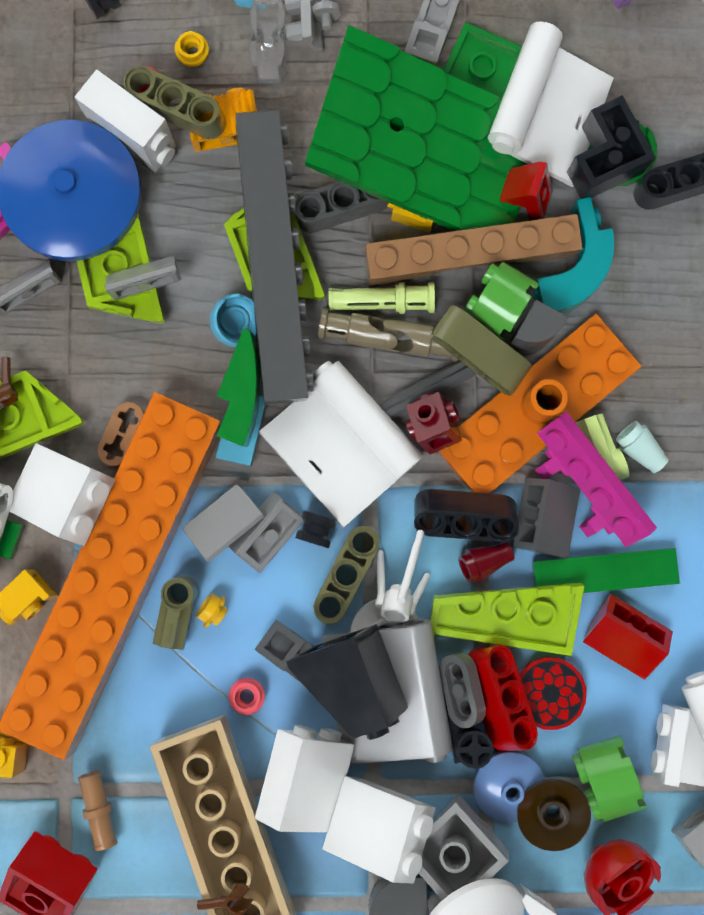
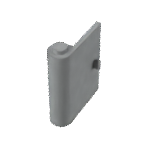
[321,618,453,764]

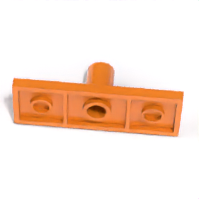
[438,314,642,493]

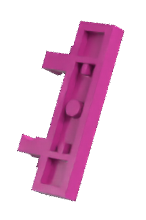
[535,411,657,547]

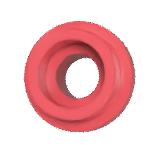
[229,678,265,715]

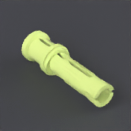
[329,282,435,314]

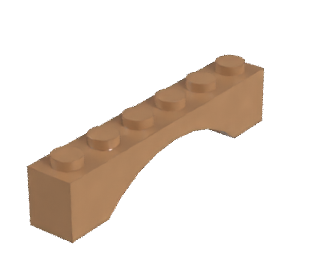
[364,214,582,286]

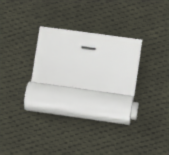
[488,21,614,187]
[259,361,424,528]

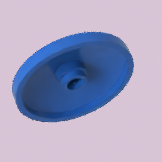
[0,120,142,261]

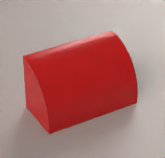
[583,594,673,680]

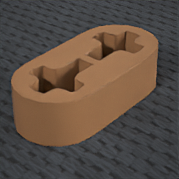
[97,402,145,468]

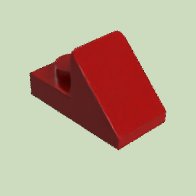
[500,161,553,221]

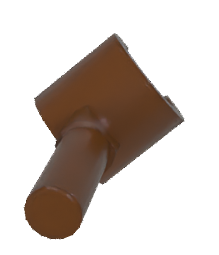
[0,357,18,409]
[197,883,253,915]

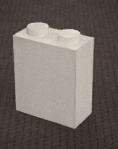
[74,69,176,173]
[9,443,116,546]
[255,725,354,832]
[322,776,435,884]

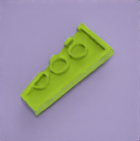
[430,583,585,656]

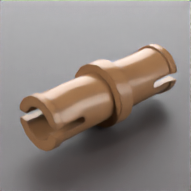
[77,770,118,851]

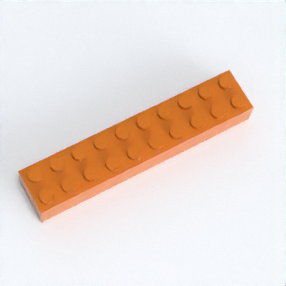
[0,392,221,760]

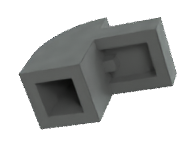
[368,874,429,915]

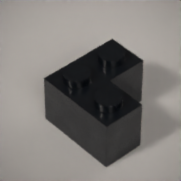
[567,95,656,199]

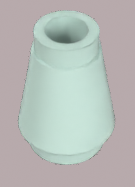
[616,421,669,473]

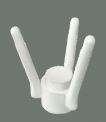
[375,530,430,623]

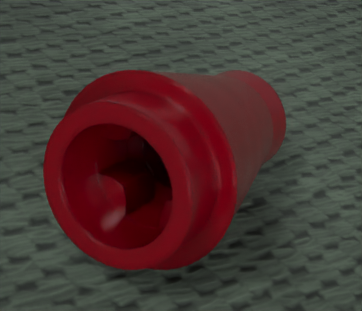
[458,542,515,583]

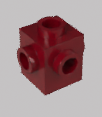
[406,392,462,455]

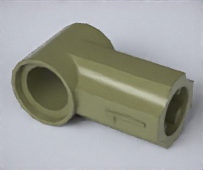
[152,575,199,650]

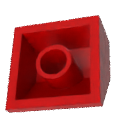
[0,831,98,915]

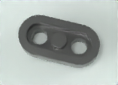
[439,652,486,728]

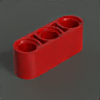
[469,645,538,751]

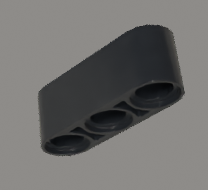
[633,153,704,210]
[414,489,519,542]

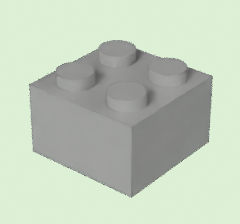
[419,794,510,900]

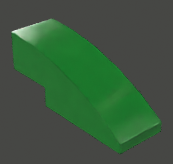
[216,328,261,447]

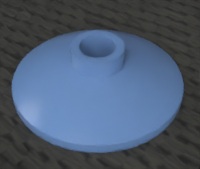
[473,751,545,823]

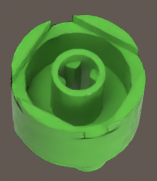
[464,262,540,342]
[572,735,647,822]

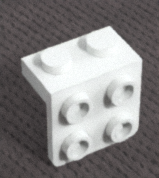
[651,704,704,787]

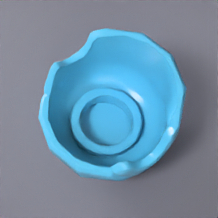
[209,294,257,348]

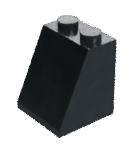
[286,624,408,740]

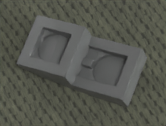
[254,620,313,682]

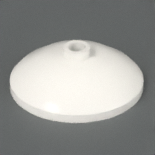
[429,878,525,915]

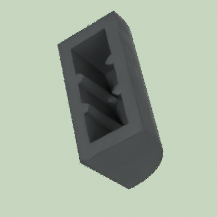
[508,300,568,356]
[512,478,580,558]

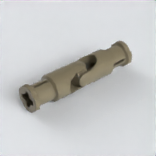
[318,308,458,362]

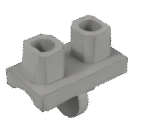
[285,0,341,53]

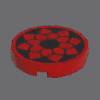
[519,657,587,730]

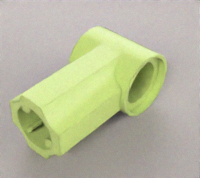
[576,414,629,481]

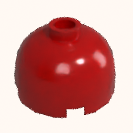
[583,839,661,915]

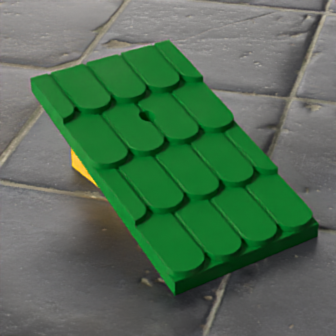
[305,25,528,231]

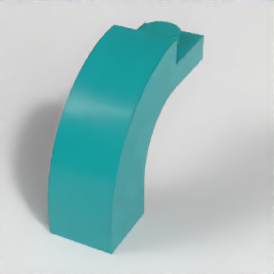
[532,197,614,315]

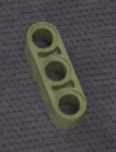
[123,65,225,139]
[430,305,532,396]
[313,526,380,624]

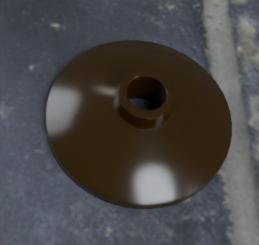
[517,779,591,851]

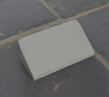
[105,256,182,300]
[0,260,62,316]
[183,484,265,562]
[228,492,304,573]

